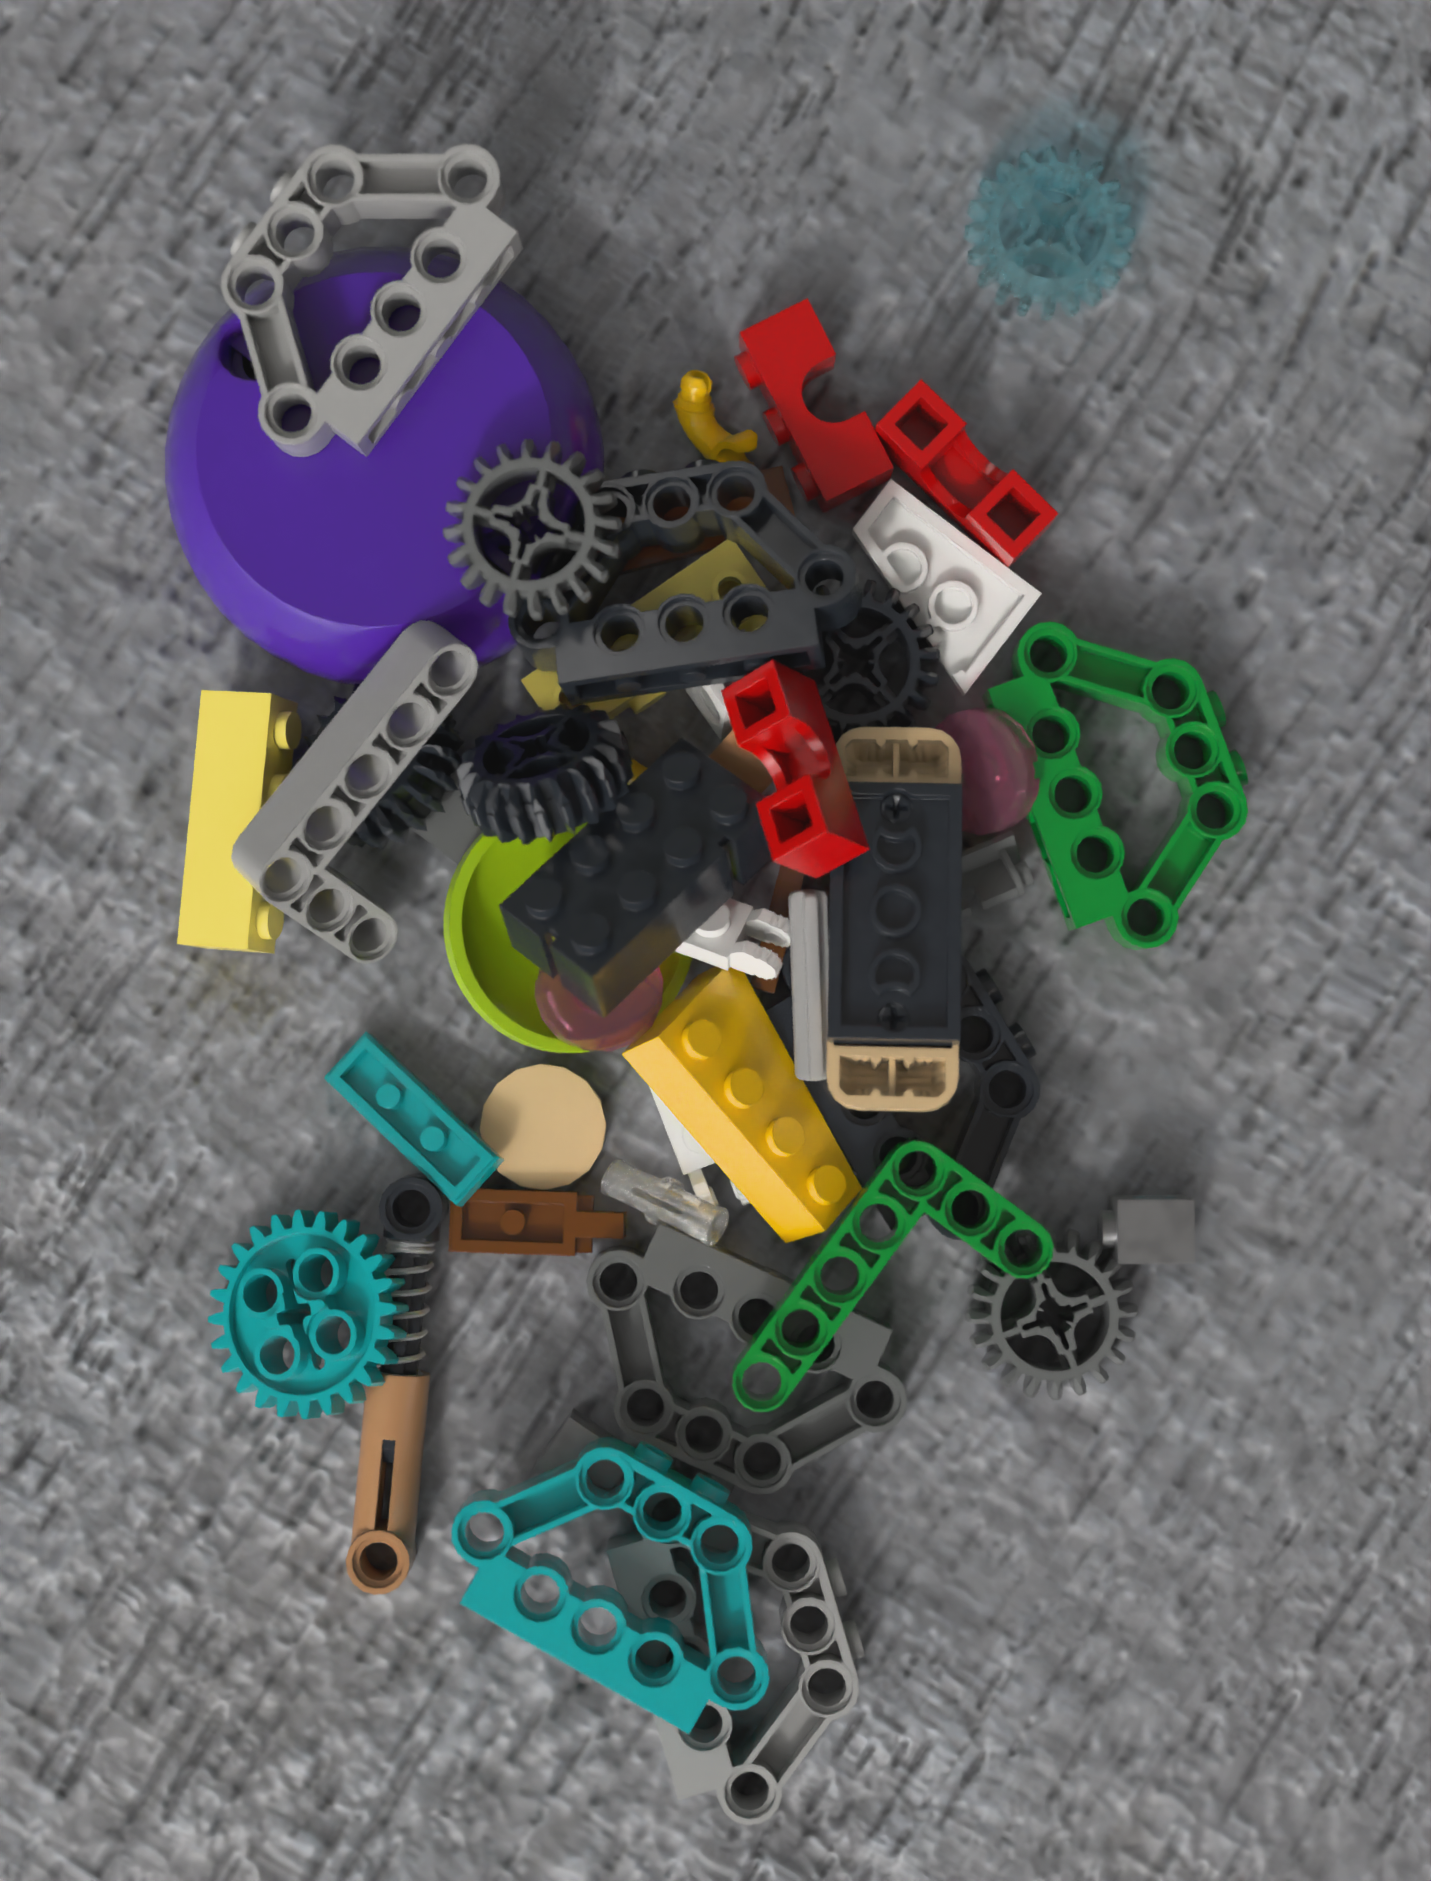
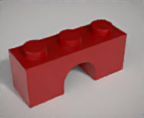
[734,298,894,513]
[875,379,1059,568]
[721,660,870,879]

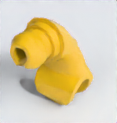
[673,370,758,466]

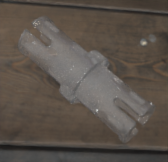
[600,1158,729,1247]

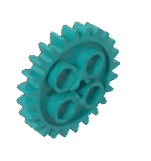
[208,1210,409,1419]

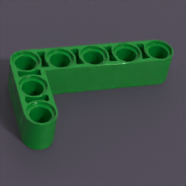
[732,1139,1053,1412]

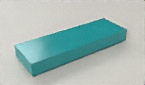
[324,1031,504,1207]

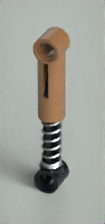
[346,1173,449,1595]

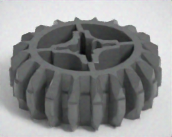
[443,439,623,620]
[965,1226,1139,1400]

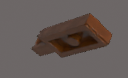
[448,1188,627,1256]

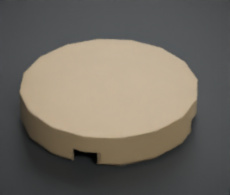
[480,1063,607,1190]

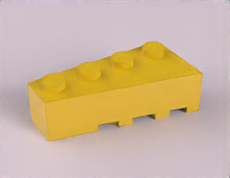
[622,966,862,1243]

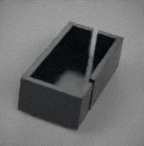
[499,737,772,1018]

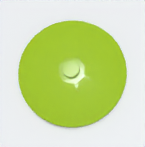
[443,823,692,1053]

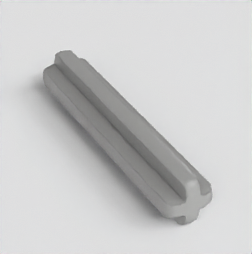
[788,889,829,1081]

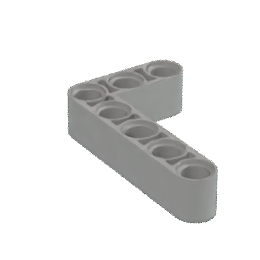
[231,621,478,963]

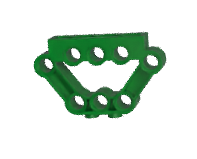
[982,621,1248,950]

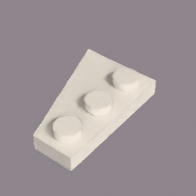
[852,479,1042,696]

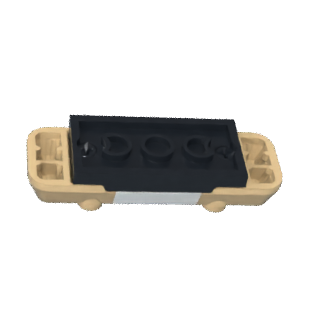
[826,727,963,1112]

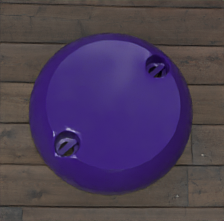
[165,246,604,685]

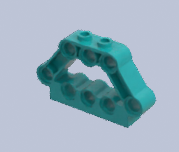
[451,1437,769,1734]

